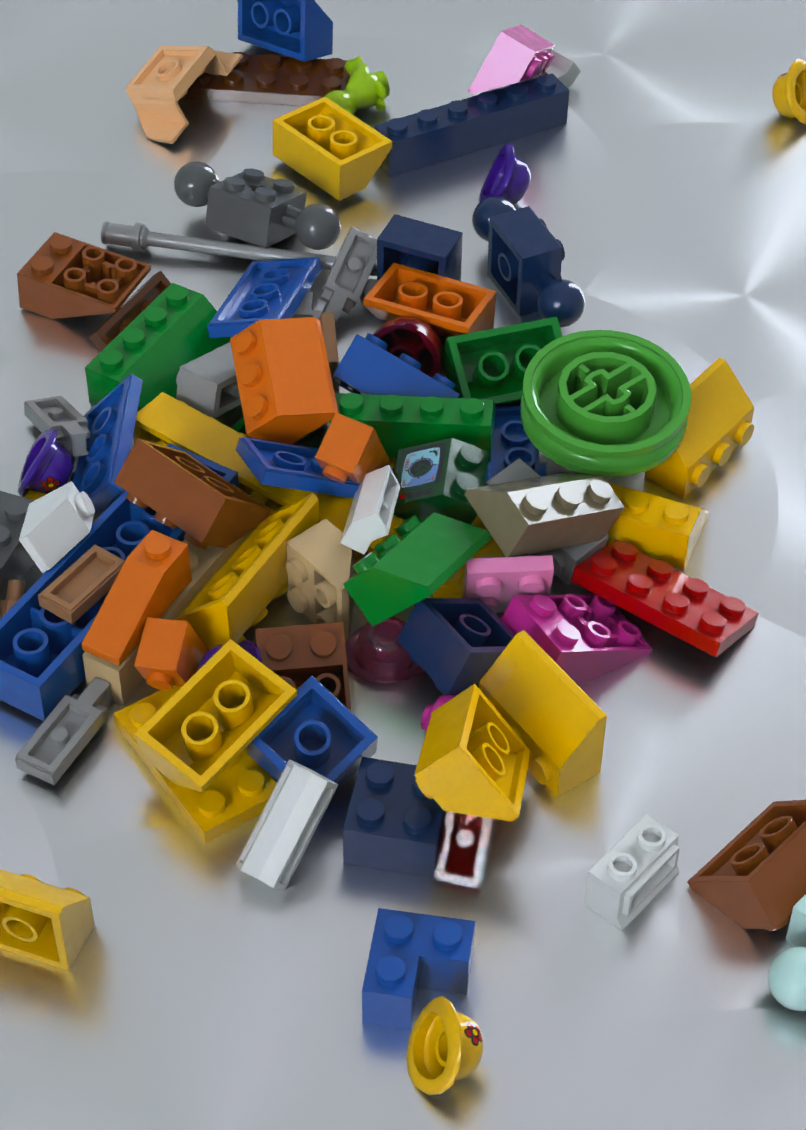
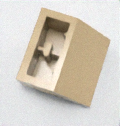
[286,518,354,646]

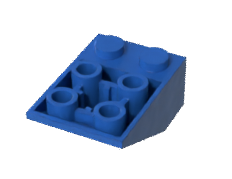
[333,333,460,398]

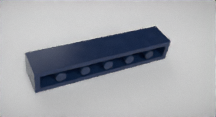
[374,73,569,177]

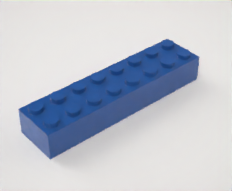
[0,444,239,721]

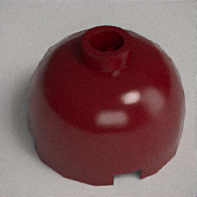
[373,316,443,378]

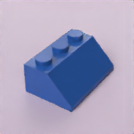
[238,0,333,62]

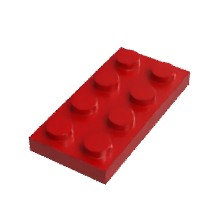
[571,540,759,657]

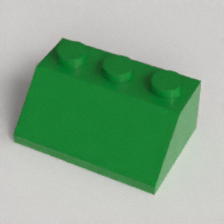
[443,317,562,406]
[343,512,492,627]

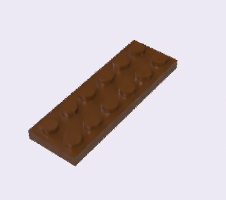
[183,52,351,106]

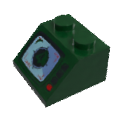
[393,438,489,525]

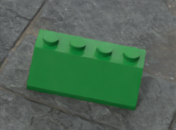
[85,283,231,412]
[330,393,496,462]

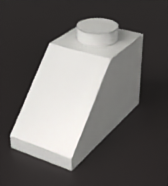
[19,481,95,573]

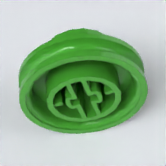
[520,330,691,478]

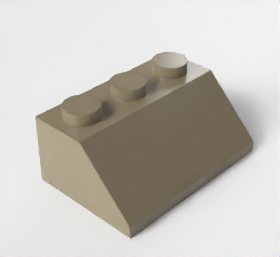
[464,473,625,557]

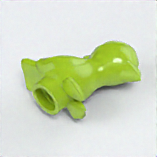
[324,56,390,115]

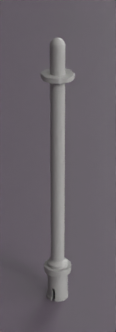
[101,221,377,276]

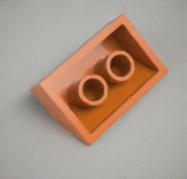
[363,263,497,338]
[230,317,339,444]

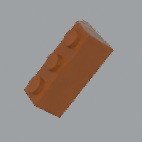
[114,438,272,550]
[687,800,806,931]

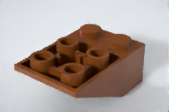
[17,232,151,319]
[255,622,351,711]

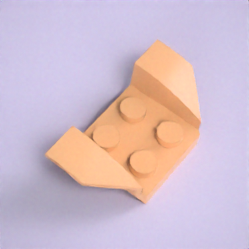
[125,46,243,144]

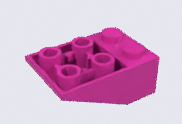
[500,594,653,686]

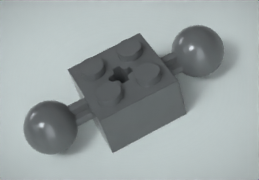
[174,162,341,250]

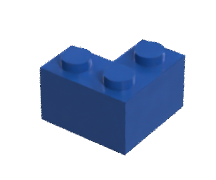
[362,908,475,1030]

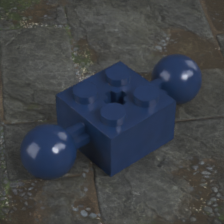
[472,196,585,327]

